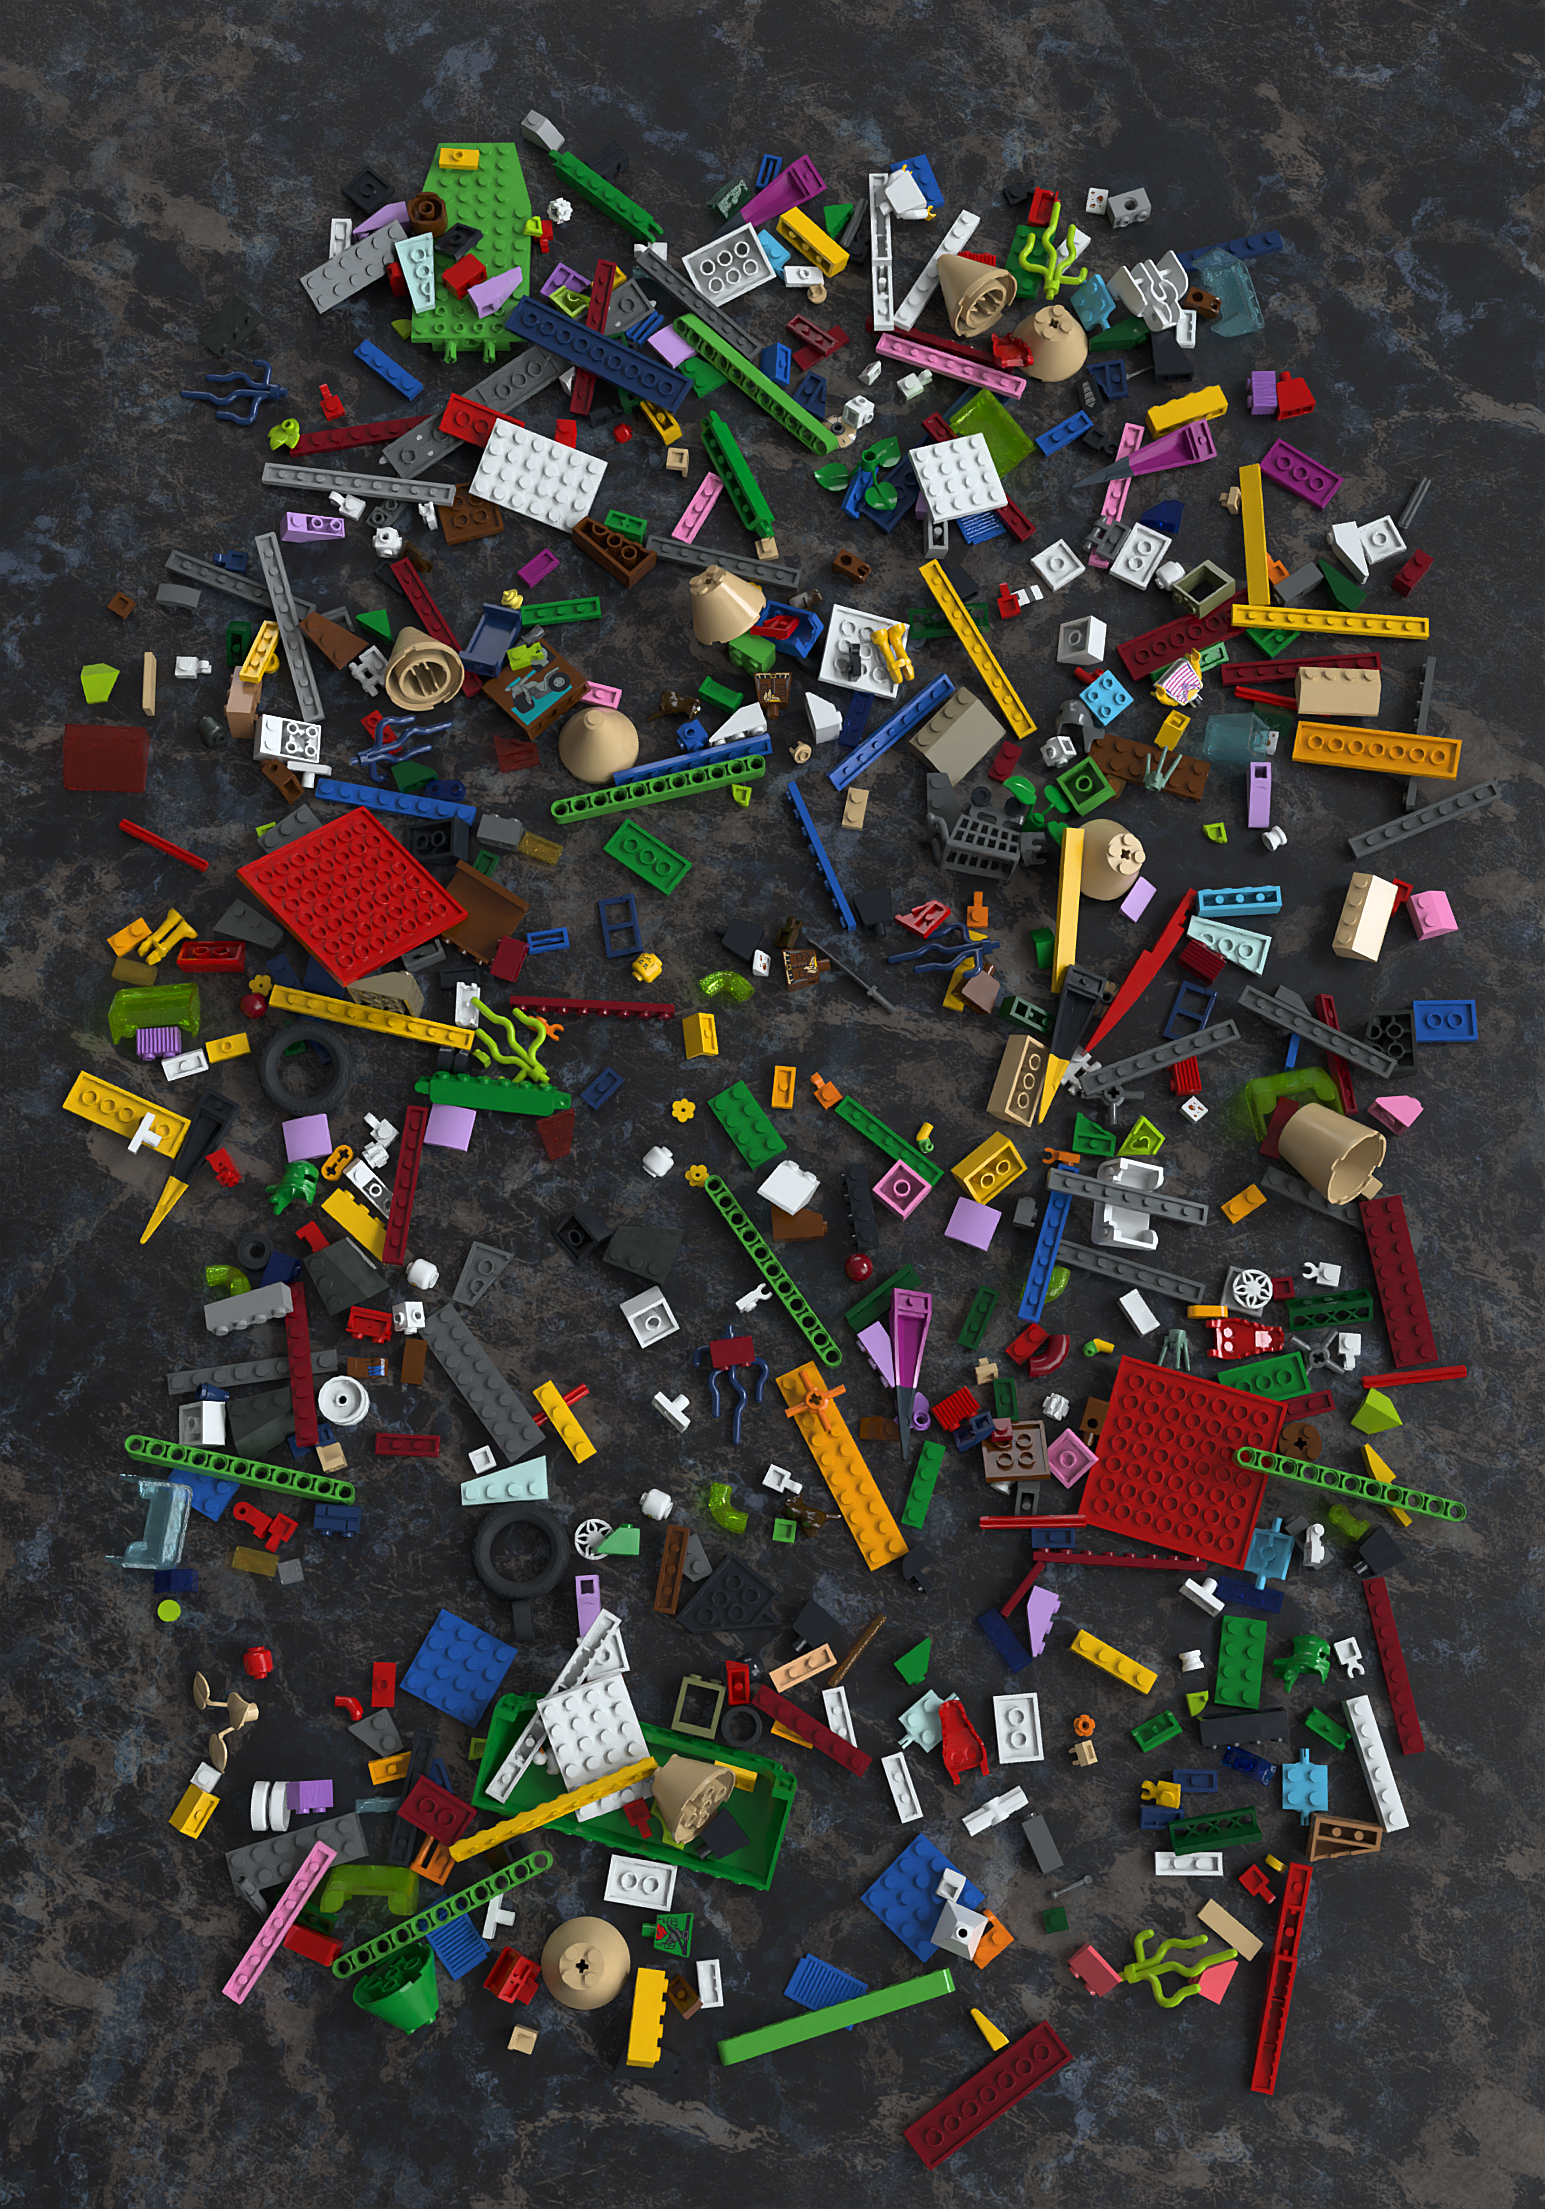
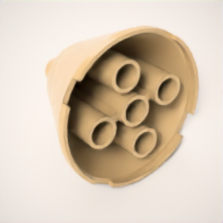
[1013,305,1088,382]
[689,565,766,645]
[1078,819,1145,901]
[650,1754,736,1844]
[541,1916,630,2010]

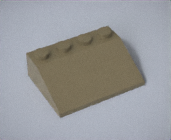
[908,686,1006,788]
[346,971,425,1018]

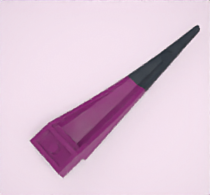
[697,154,827,250]
[1070,418,1217,488]
[888,1288,932,1461]

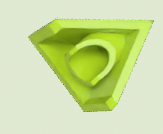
[549,285,590,319]
[80,663,120,704]
[1116,1115,1165,1156]
[1350,1388,1403,1435]

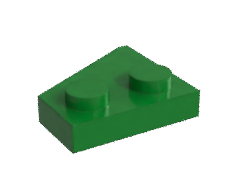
[678,356,730,399]
[1244,628,1300,660]
[1071,1112,1116,1159]

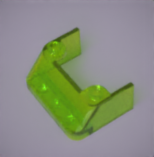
[108,983,201,1045]
[1245,1066,1344,1142]

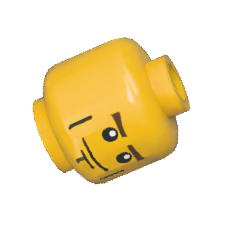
[632,953,662,983]

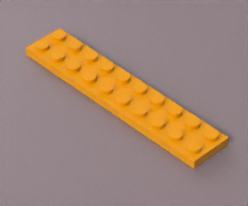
[775,1361,909,1572]

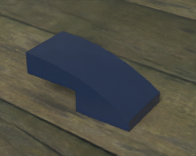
[953,1411,996,1452]
[286,1422,336,1460]

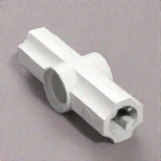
[962,1786,1029,1836]

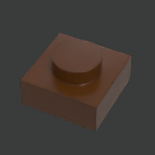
[107,591,136,620]

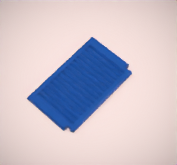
[955,510,1006,545]
[413,1893,491,1982]
[783,1953,868,2031]

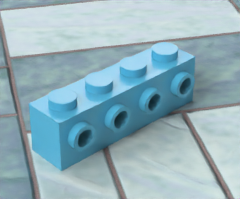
[1195,885,1282,918]

